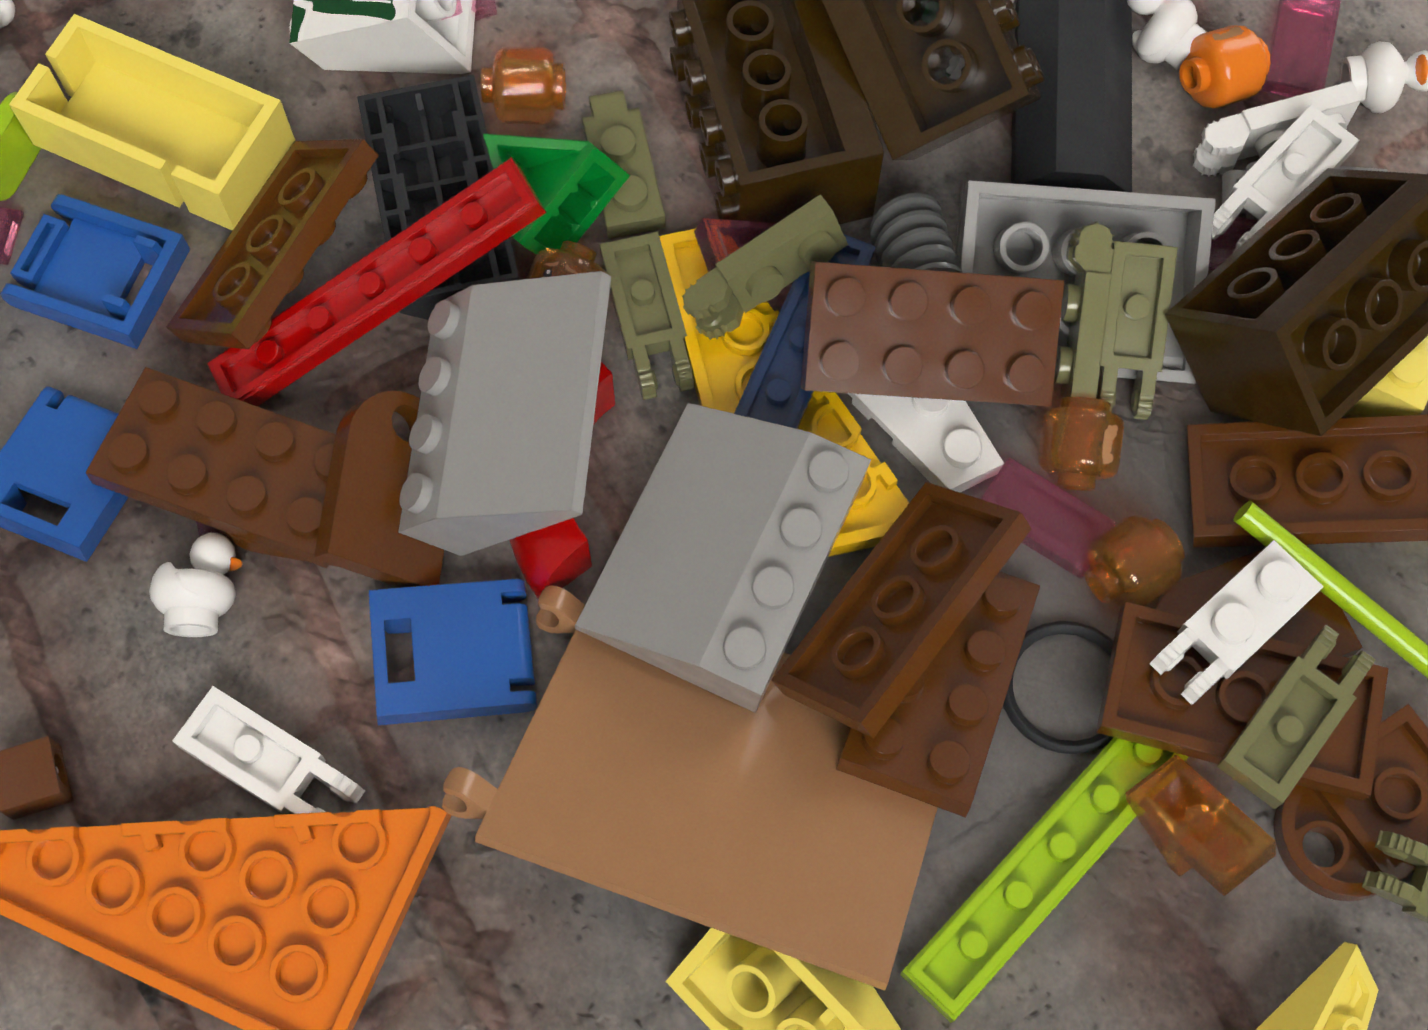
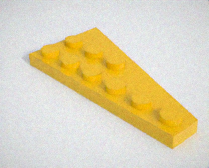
[659,224,909,557]

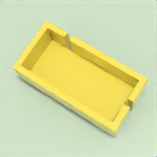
[9,14,295,231]

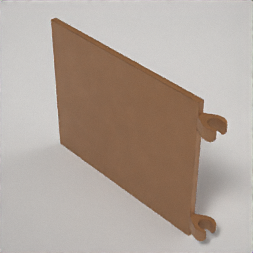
[442,585,938,991]

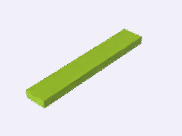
[900,737,1189,1023]

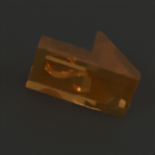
[1125,754,1276,896]

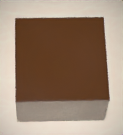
[0,736,73,820]

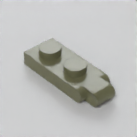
[582,90,666,239]

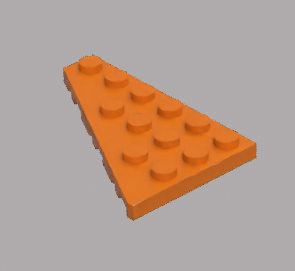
[0,806,452,1030]

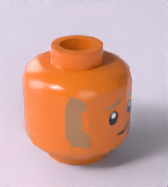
[1179,25,1271,108]

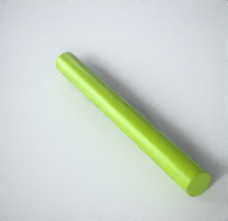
[1233,501,1428,679]

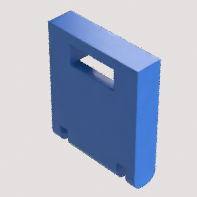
[0,194,190,349]
[0,386,128,562]
[368,579,537,726]

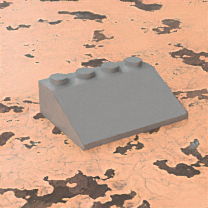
[955,180,1216,384]
[398,271,611,556]
[575,403,871,713]

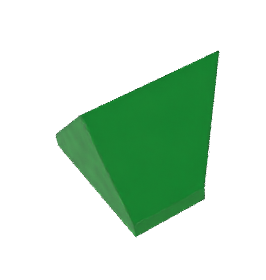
[483,134,630,269]

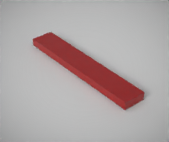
[207,157,547,406]

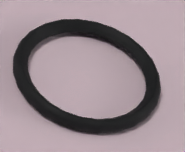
[1003,621,1114,754]

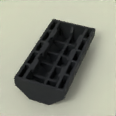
[1011,0,1132,192]
[357,74,519,320]

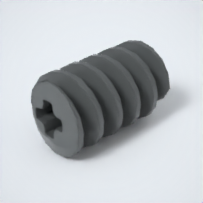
[869,193,962,272]

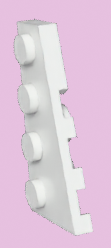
[848,393,1004,492]

